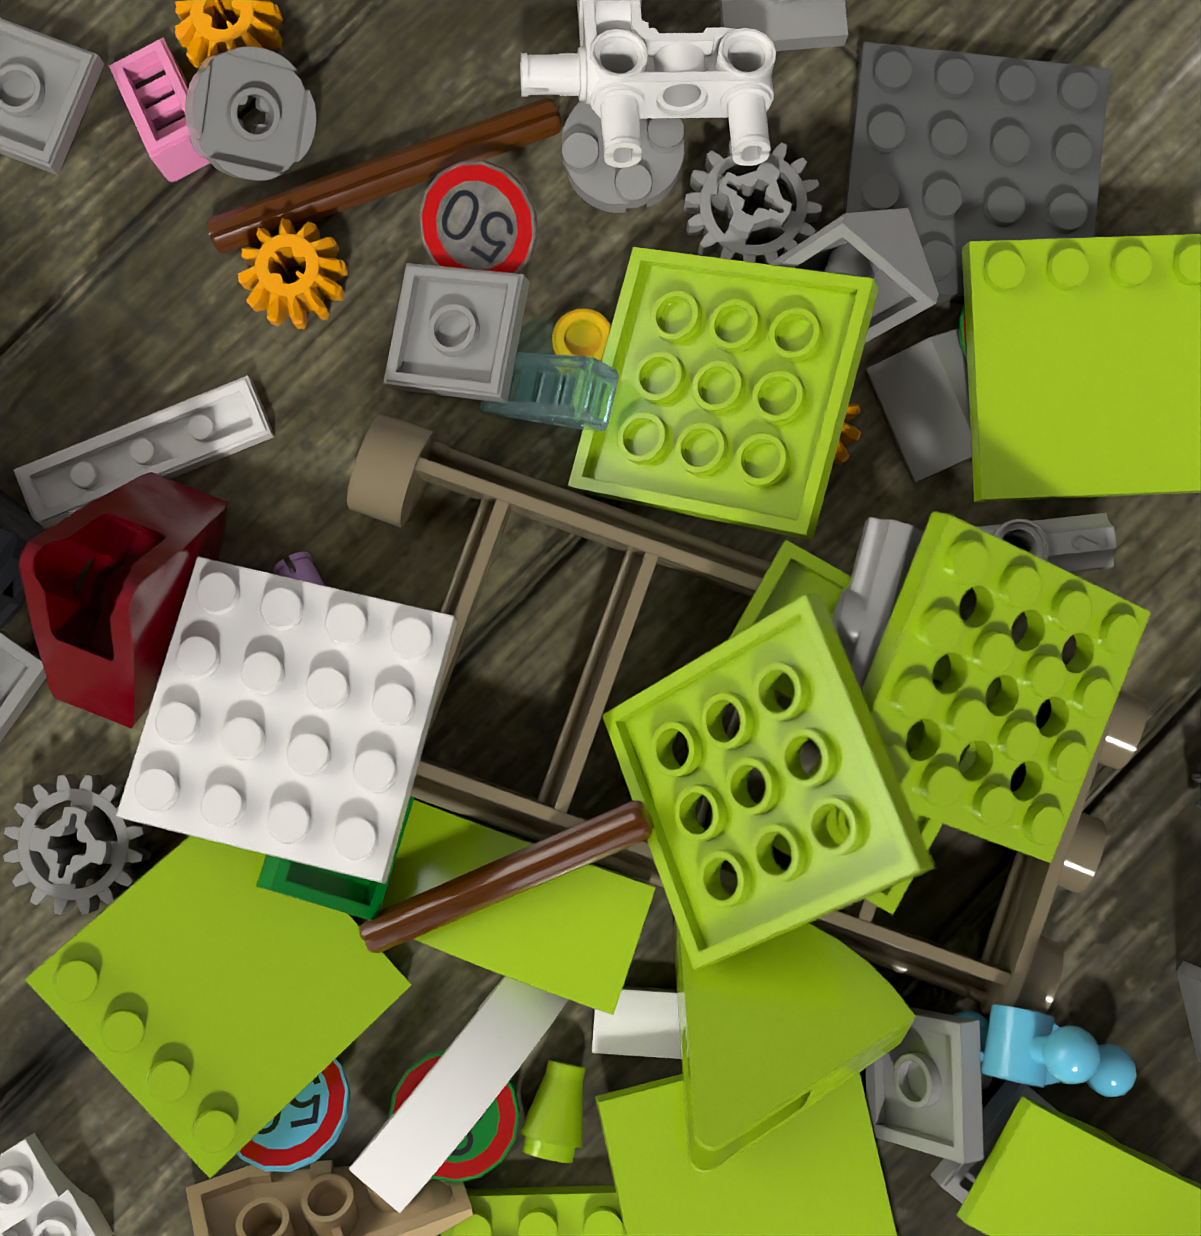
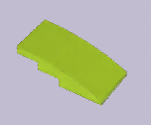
[380,799,656,1015]
[957,1096,1201,1236]

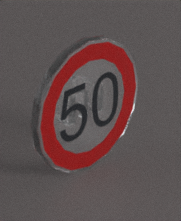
[419,160,539,274]

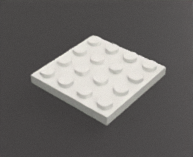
[116,557,457,884]

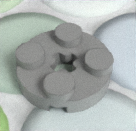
[185,47,316,180]
[562,101,684,213]

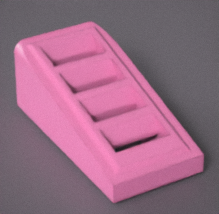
[109,38,210,182]

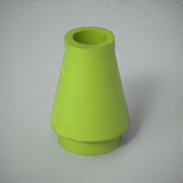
[519,1060,586,1163]

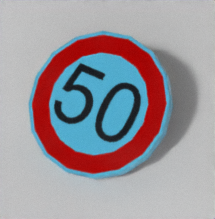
[237,1059,351,1172]

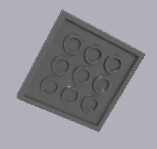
[843,42,1110,304]

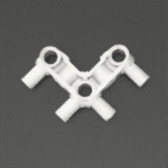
[520,0,776,168]

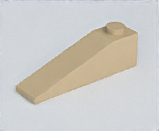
[186,1160,473,1236]

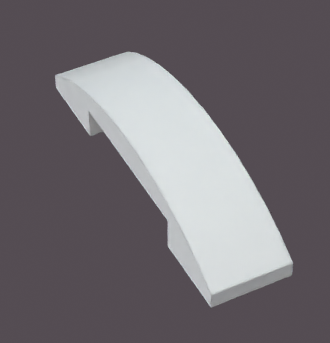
[349,976,569,1213]

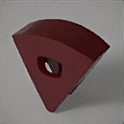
[19,472,228,729]

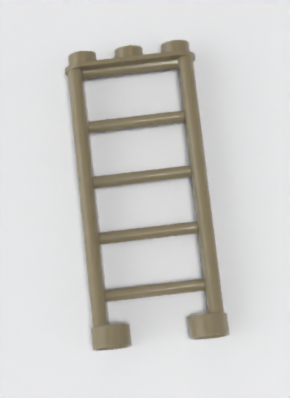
[347,413,1147,1016]

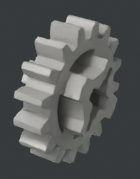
[684,140,822,264]
[3,774,152,915]

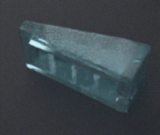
[480,352,619,431]

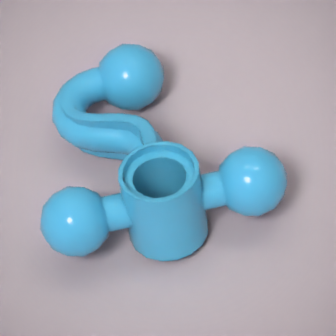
[953,1004,1137,1097]

